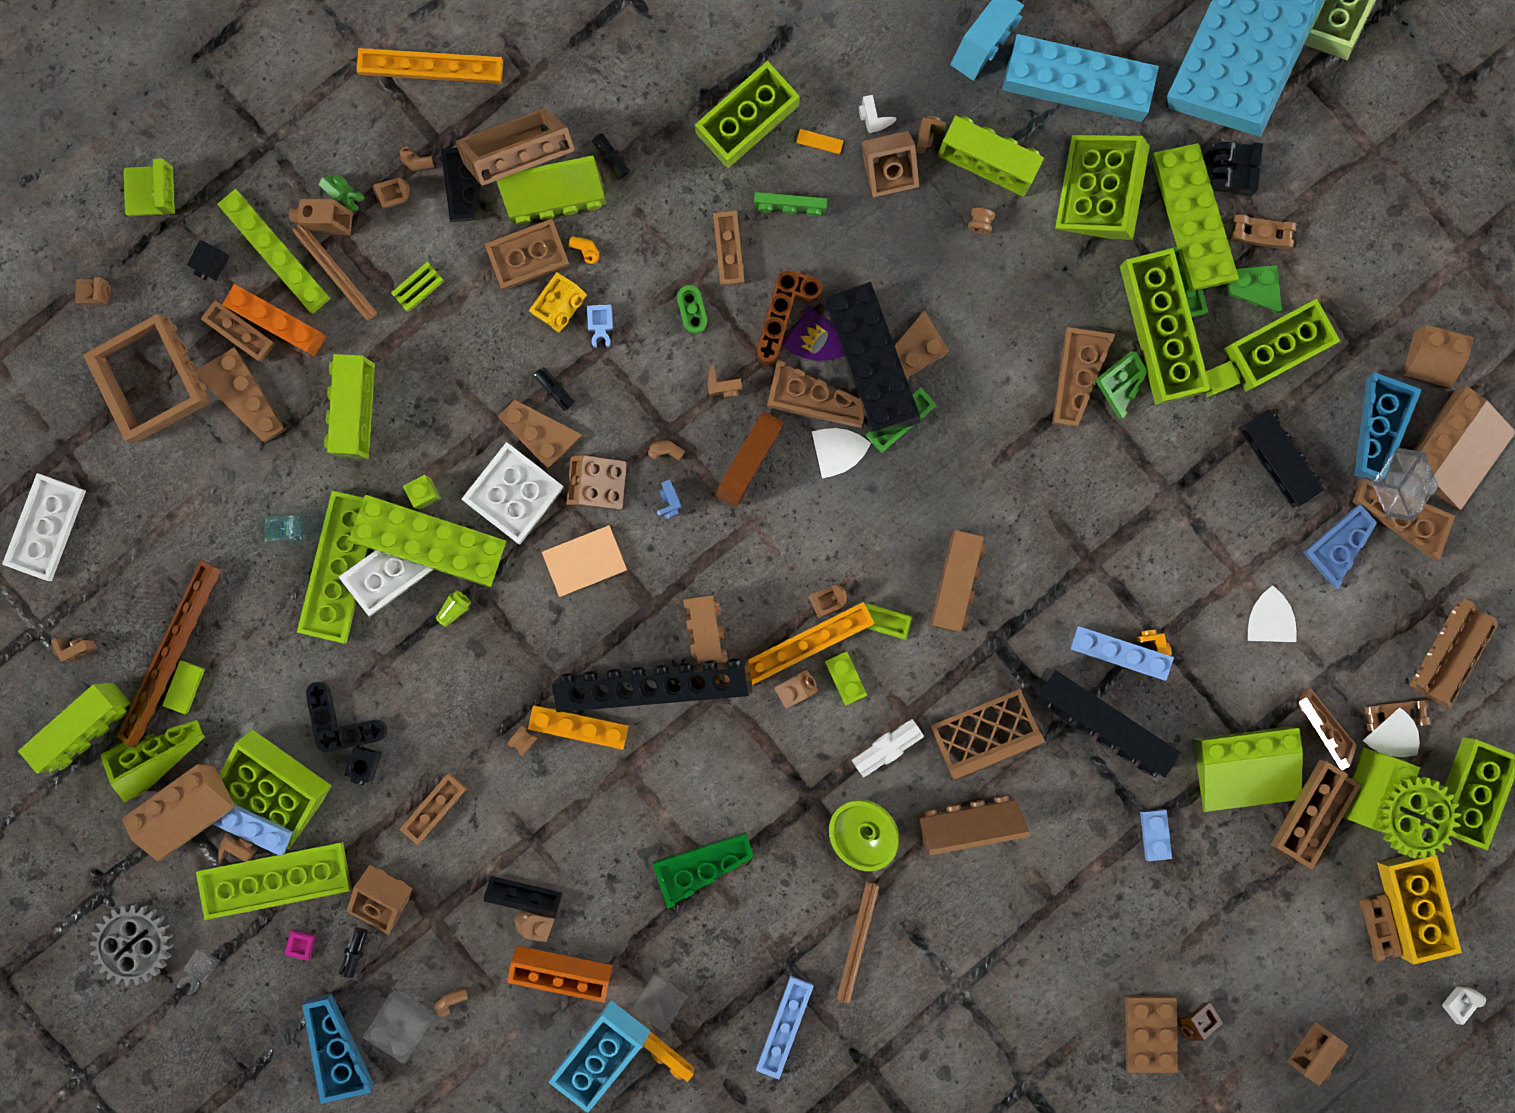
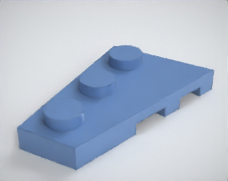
[1303,504,1377,589]

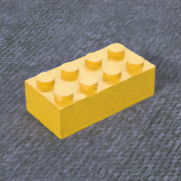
[1377,855,1462,965]

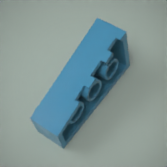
[1354,372,1421,484]
[303,993,374,1104]

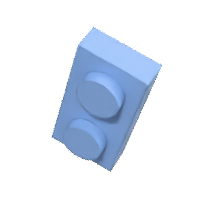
[1140,809,1172,861]

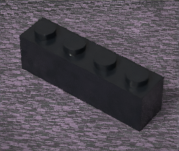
[1238,409,1324,508]

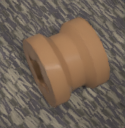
[968,208,995,234]
[507,726,538,757]

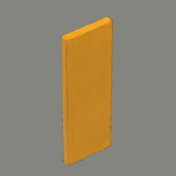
[796,129,844,155]

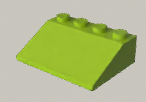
[1055,135,1150,240]
[496,156,606,225]
[1193,726,1303,812]
[219,729,332,849]

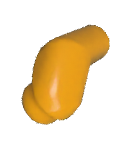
[569,236,599,264]

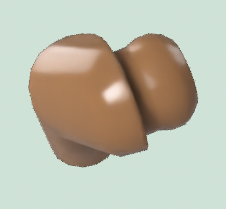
[434,988,468,1017]

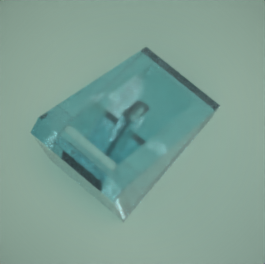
[265,515,304,542]

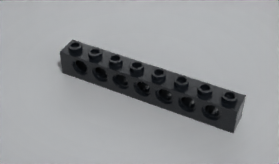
[552,658,753,712]

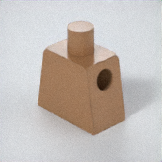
[289,199,353,236]

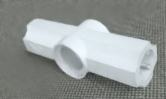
[852,719,924,778]

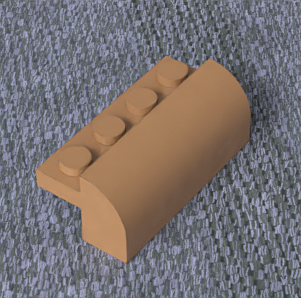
[1409,598,1498,709]
[1270,760,1361,869]

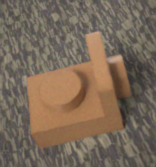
[915,116,946,154]
[75,277,111,306]
[51,638,97,662]

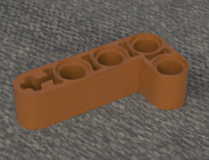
[757,270,822,366]
[716,411,785,508]

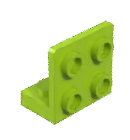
[123,158,175,216]

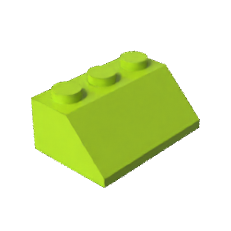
[1342,748,1420,834]

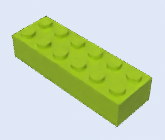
[1120,248,1210,405]

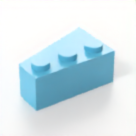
[950,0,1024,81]

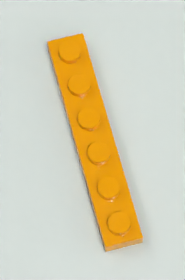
[356,48,503,84]
[749,602,875,685]

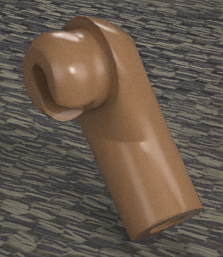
[400,147,435,171]
[648,440,686,461]

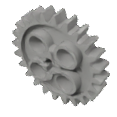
[90,904,174,986]

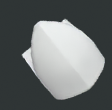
[859,95,896,133]
[1442,986,1486,1025]

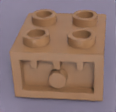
[566,455,627,509]

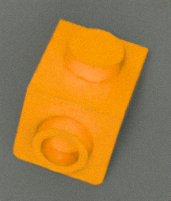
[1135,629,1172,656]

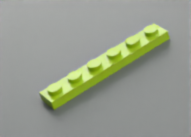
[217,189,331,314]

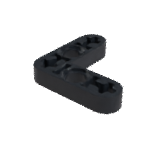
[306,682,388,752]

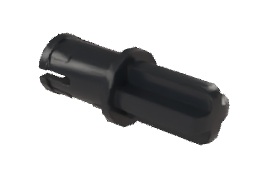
[592,133,630,180]
[534,367,576,412]
[339,927,368,978]

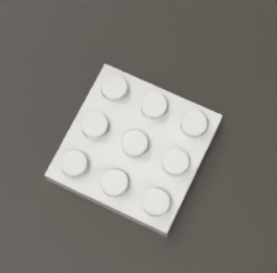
[462,442,565,544]

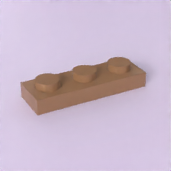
[713,211,744,286]
[201,300,276,363]
[399,773,468,845]

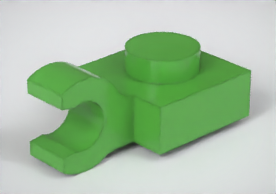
[318,174,364,211]

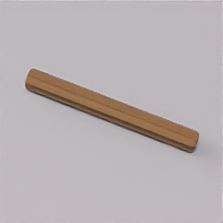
[293,224,377,321]
[837,882,879,1003]

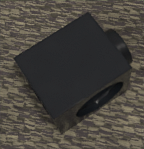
[344,745,382,785]

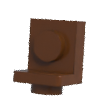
[1177,1002,1223,1041]

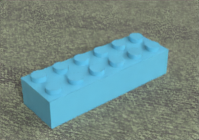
[1002,34,1159,122]

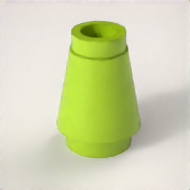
[436,590,471,627]

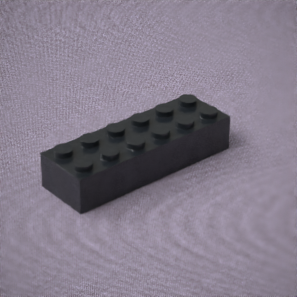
[825,282,920,439]
[1031,668,1181,778]

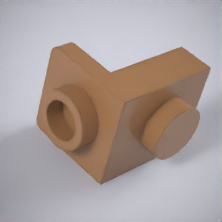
[774,670,818,709]

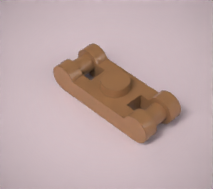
[1231,215,1297,250]
[1364,699,1431,731]
[1359,894,1402,962]

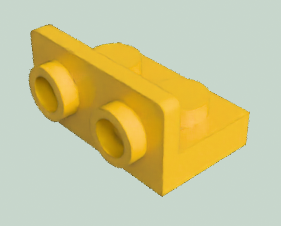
[529,272,587,333]

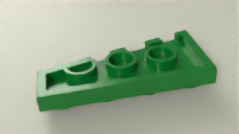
[653,832,754,909]

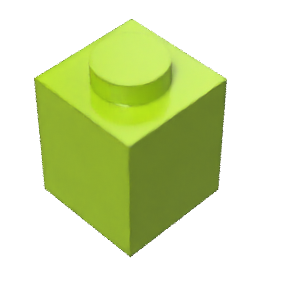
[1205,361,1240,398]
[403,475,441,510]

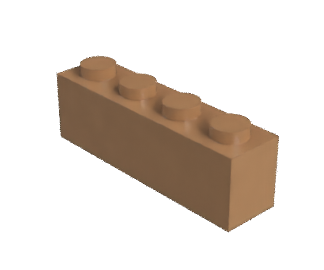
[930,530,986,632]

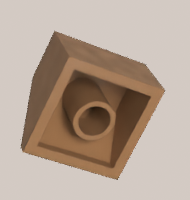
[861,131,919,198]
[1402,325,1474,389]
[346,865,413,935]
[1287,1022,1348,1086]

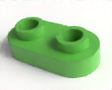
[677,285,708,334]

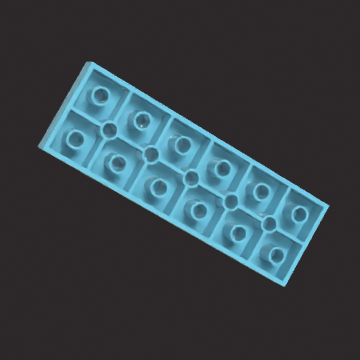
[1167,0,1324,137]

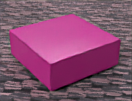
[284,930,316,961]

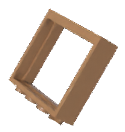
[455,108,575,186]
[83,314,211,443]

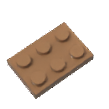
[484,219,570,291]
[1125,996,1178,1073]

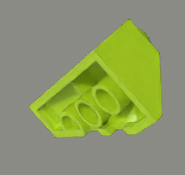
[100,720,205,803]

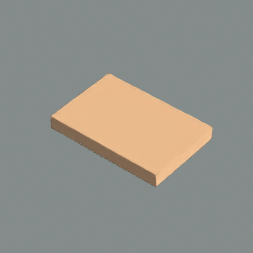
[542,525,628,597]

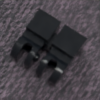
[1211,142,1263,196]

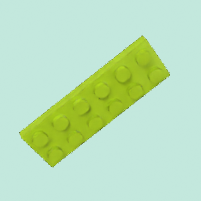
[1151,143,1239,292]
[297,491,370,644]
[349,495,506,588]
[196,842,352,920]

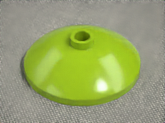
[829,800,900,871]

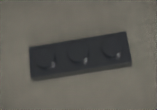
[484,876,562,918]

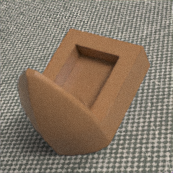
[373,177,410,210]
[707,365,743,398]
[809,585,847,619]
[218,833,259,863]
[514,911,554,942]

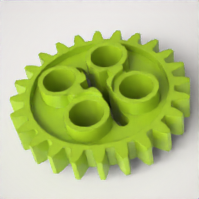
[1377,776,1461,859]

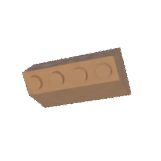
[122,764,235,861]

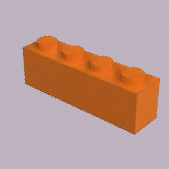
[222,284,326,357]
[507,946,613,1003]

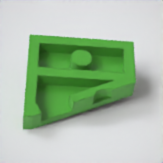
[1228,265,1282,313]
[1095,351,1148,418]

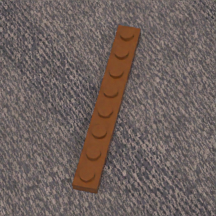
[117,560,221,747]

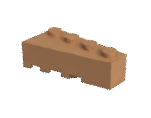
[683,595,730,684]

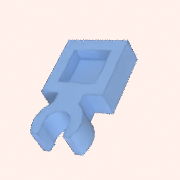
[587,305,613,348]

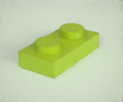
[825,651,867,706]

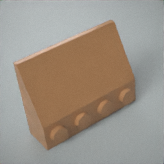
[1400,386,1515,510]
[917,795,1030,855]

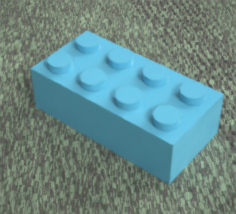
[548,1000,650,1113]

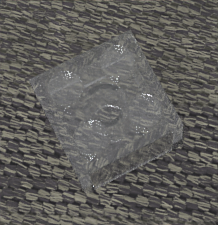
[1372,448,1438,522]
[363,989,437,1064]

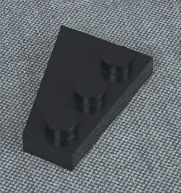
[441,148,485,222]

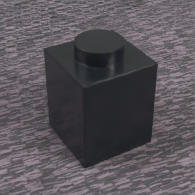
[187,240,229,281]

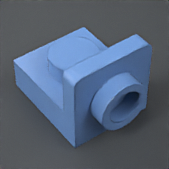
[657,480,682,519]

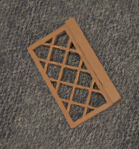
[930,689,1045,781]

